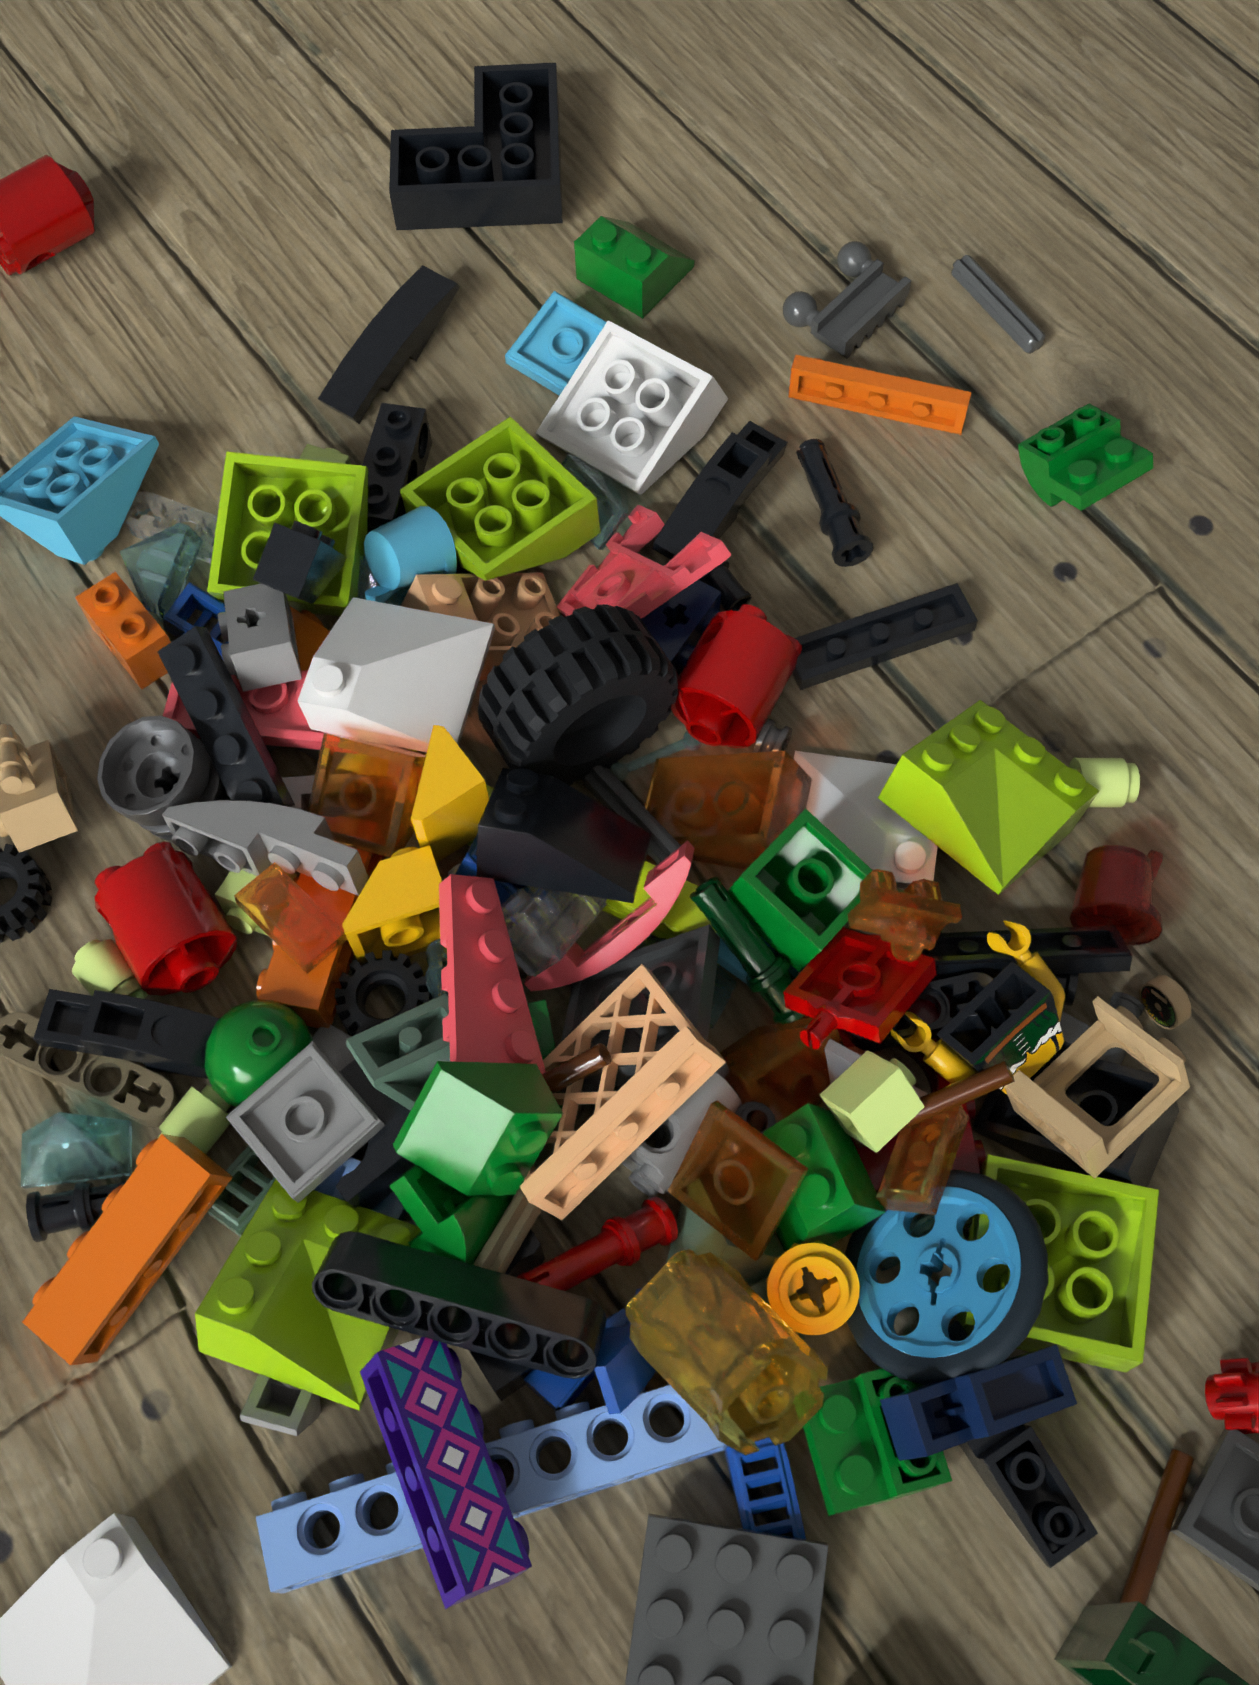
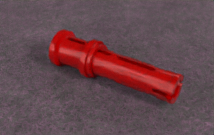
[517,1196,678,1291]

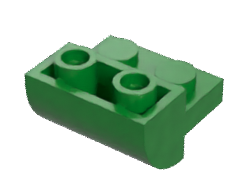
[1018,403,1153,511]
[389,1164,514,1264]
[794,1368,952,1516]

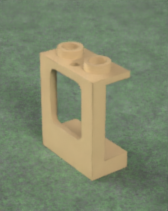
[1004,996,1190,1179]

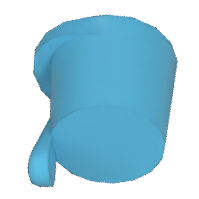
[364,506,457,603]

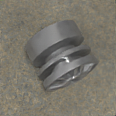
[97,715,231,844]

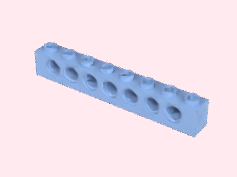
[256,1366,736,1594]

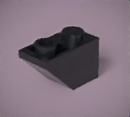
[253,521,347,604]

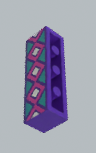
[360,1337,532,1609]

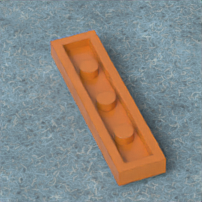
[789,355,972,435]

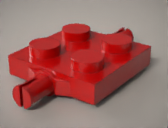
[783,917,936,1049]

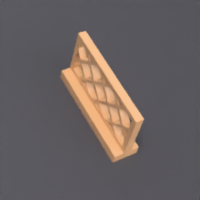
[519,964,726,1220]

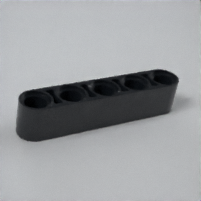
[312,1231,607,1379]

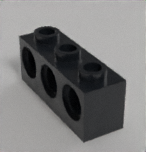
[362,403,432,534]

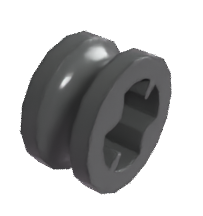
[752,719,792,769]

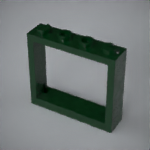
[1054,1601,1250,1685]

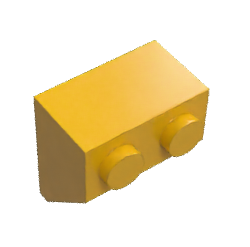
[342,845,442,965]

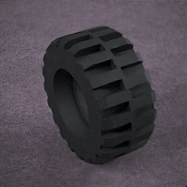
[478,604,678,786]

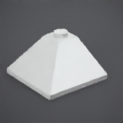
[536,320,728,495]
[298,597,495,753]
[783,751,937,899]
[0,1513,232,1685]

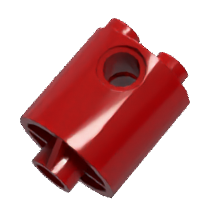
[0,154,95,276]
[671,604,802,748]
[95,841,237,996]

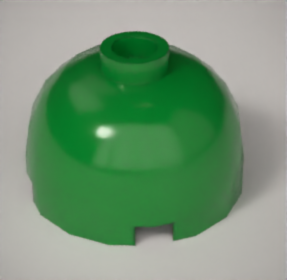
[205,1000,313,1107]

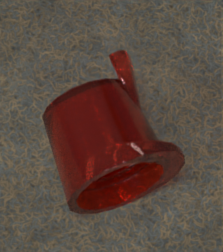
[1069,845,1163,945]

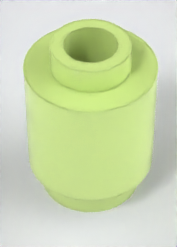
[1069,758,1140,808]
[72,939,148,999]
[157,1084,231,1154]

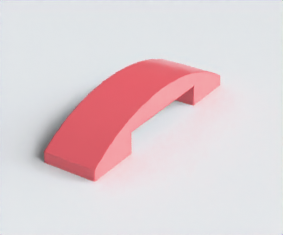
[524,841,695,991]

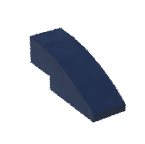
[880,1345,1077,1461]

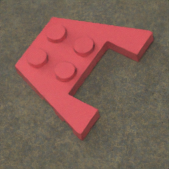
[556,505,732,619]

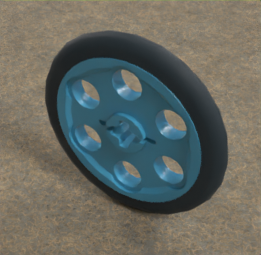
[845,1170,1048,1385]

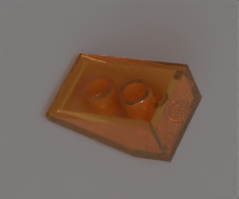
[644,751,812,870]

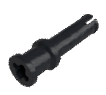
[796,439,874,567]
[26,1181,126,1242]

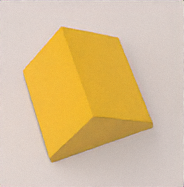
[411,725,489,863]

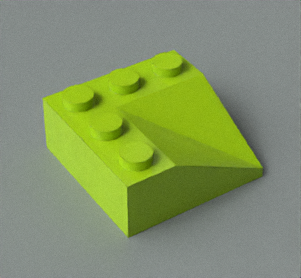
[400,417,601,581]
[207,452,368,616]
[878,700,1099,895]
[957,1154,1159,1373]
[195,1179,421,1411]

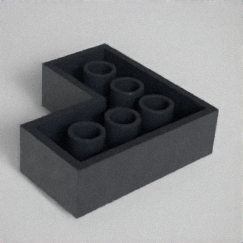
[389,63,563,230]

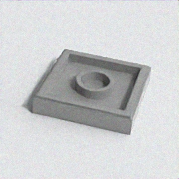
[226,1041,386,1203]

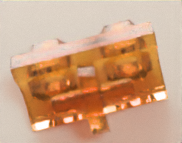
[848,869,962,962]

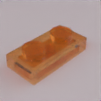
[234,862,347,974]
[876,1105,969,1215]

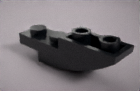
[652,421,788,560]
[33,989,220,1079]
[948,1320,1098,1568]

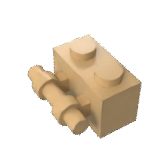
[0,724,78,853]

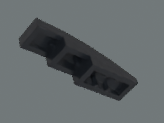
[318,265,460,424]

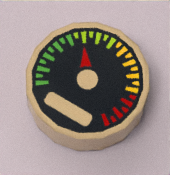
[1139,975,1191,1030]

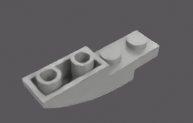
[162,800,369,896]

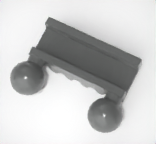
[783,241,911,359]

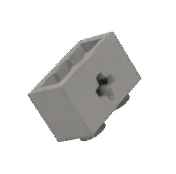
[218,584,302,692]

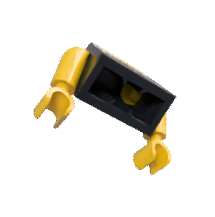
[891,920,1065,1094]

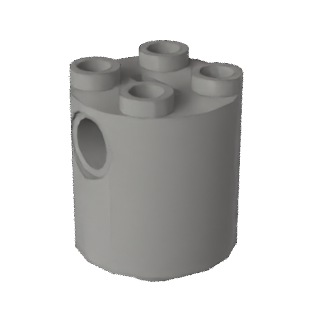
[616,1063,743,1197]

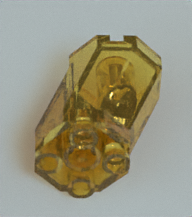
[626,1249,828,1455]

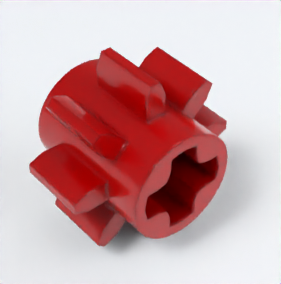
[1205,1357,1259,1434]

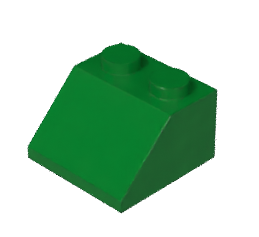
[574,216,695,319]
[728,808,884,972]
[393,1061,563,1196]
[748,1103,886,1252]

